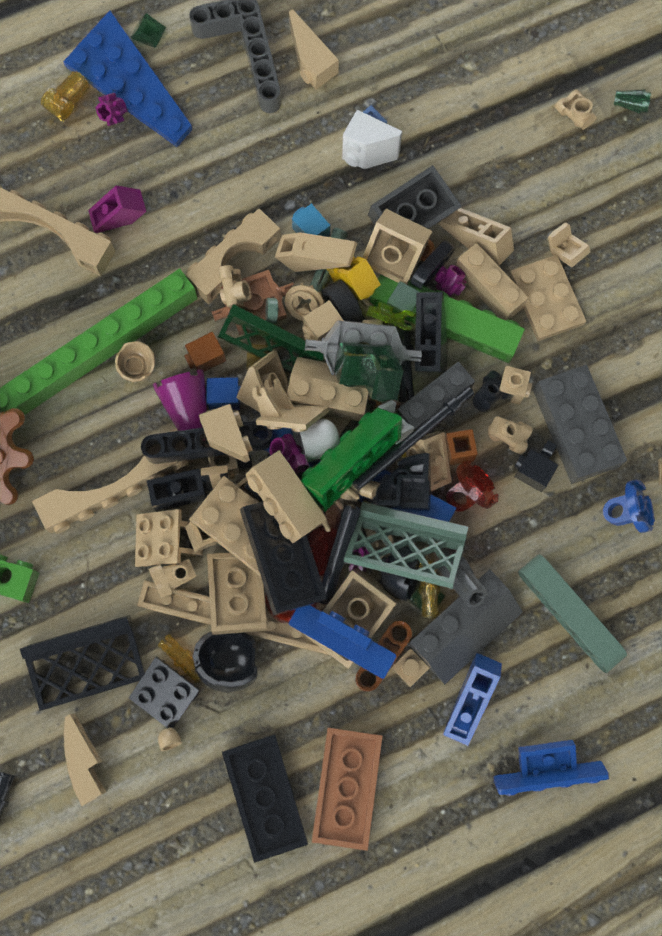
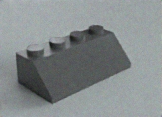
[408,569,523,685]

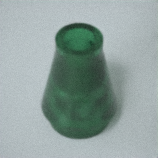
[614,89,652,114]

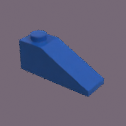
[443,653,502,746]

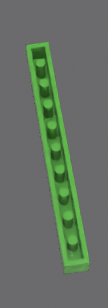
[0,268,198,415]

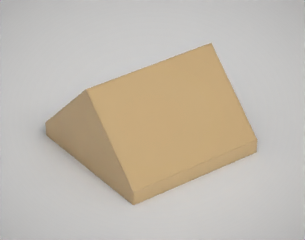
[236,350,289,412]

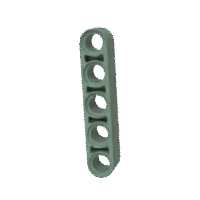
[518,554,627,673]

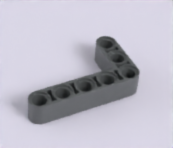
[189,0,281,113]

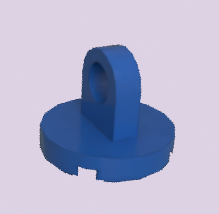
[603,479,655,533]

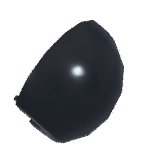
[193,631,257,693]

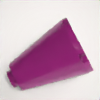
[153,370,207,441]

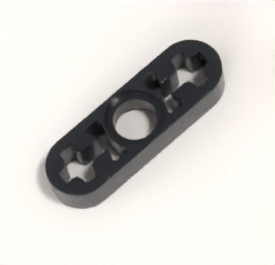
[410,240,456,290]

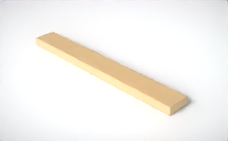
[137,580,331,656]

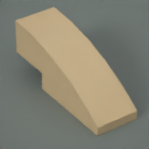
[64,714,106,806]

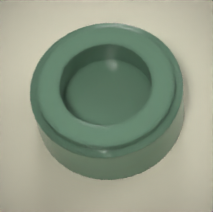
[265,298,278,324]

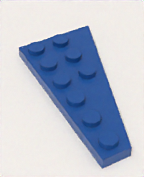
[63,11,192,147]

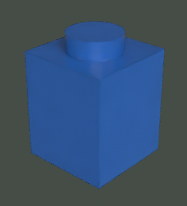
[207,377,241,410]

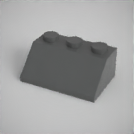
[368,165,462,229]

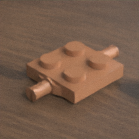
[211,270,294,335]

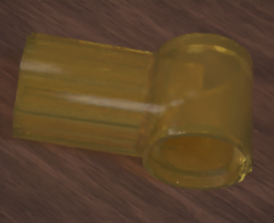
[40,71,90,121]

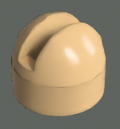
[158,728,182,751]

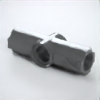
[427,545,488,607]

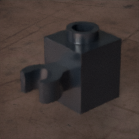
[514,440,559,492]

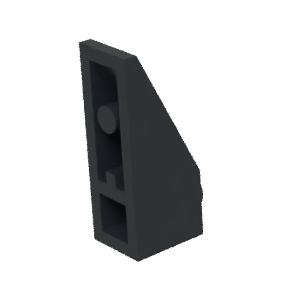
[415,292,448,373]

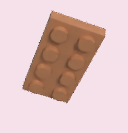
[312,728,382,851]

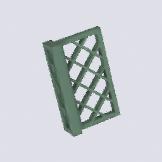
[344,502,468,589]

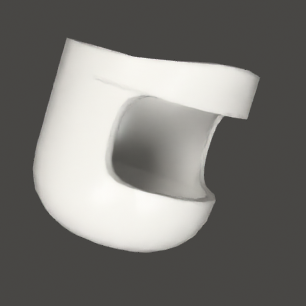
[293,419,340,462]

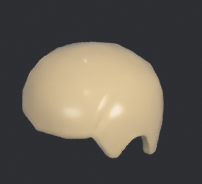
[115,341,155,383]

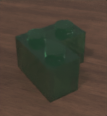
[334,343,403,402]

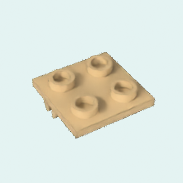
[252,378,329,432]
[135,509,203,567]

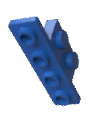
[289,605,396,679]
[493,740,609,795]

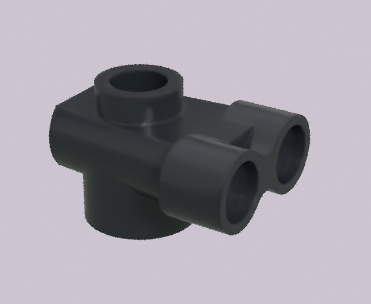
[472,370,510,412]

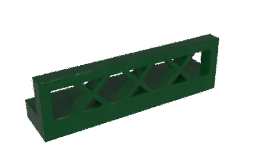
[218,304,324,374]

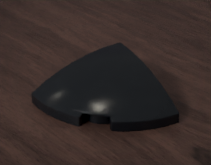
[373,453,431,510]

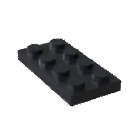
[240,501,327,616]
[222,734,308,863]

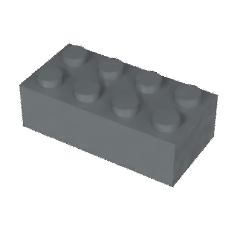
[533,365,628,484]

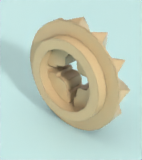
[285,282,325,321]

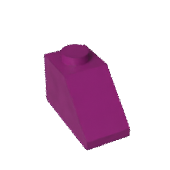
[88,185,147,233]

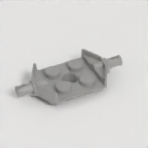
[305,320,422,380]

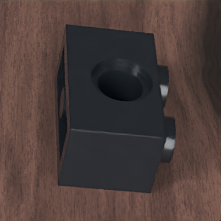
[146,469,207,512]

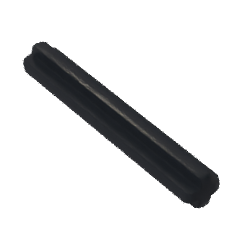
[319,504,360,605]

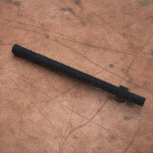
[352,387,474,491]

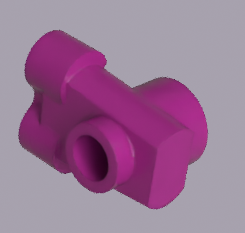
[269,434,309,476]

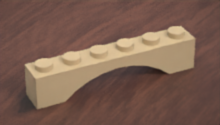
[0,185,116,276]
[32,428,193,534]

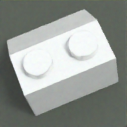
[342,110,402,169]

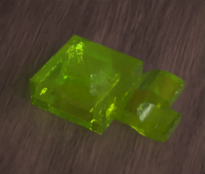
[366,302,416,330]

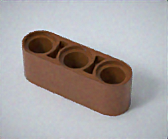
[355,621,412,692]

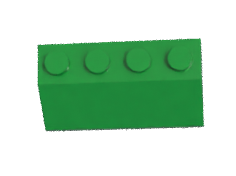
[301,407,402,512]

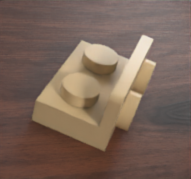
[406,431,452,491]

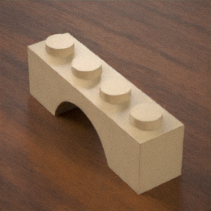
[185,209,281,305]

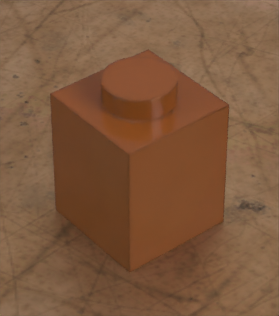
[184,331,226,372]
[445,429,478,466]

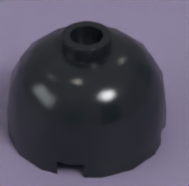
[379,546,426,602]

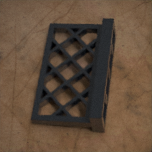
[20,615,145,711]

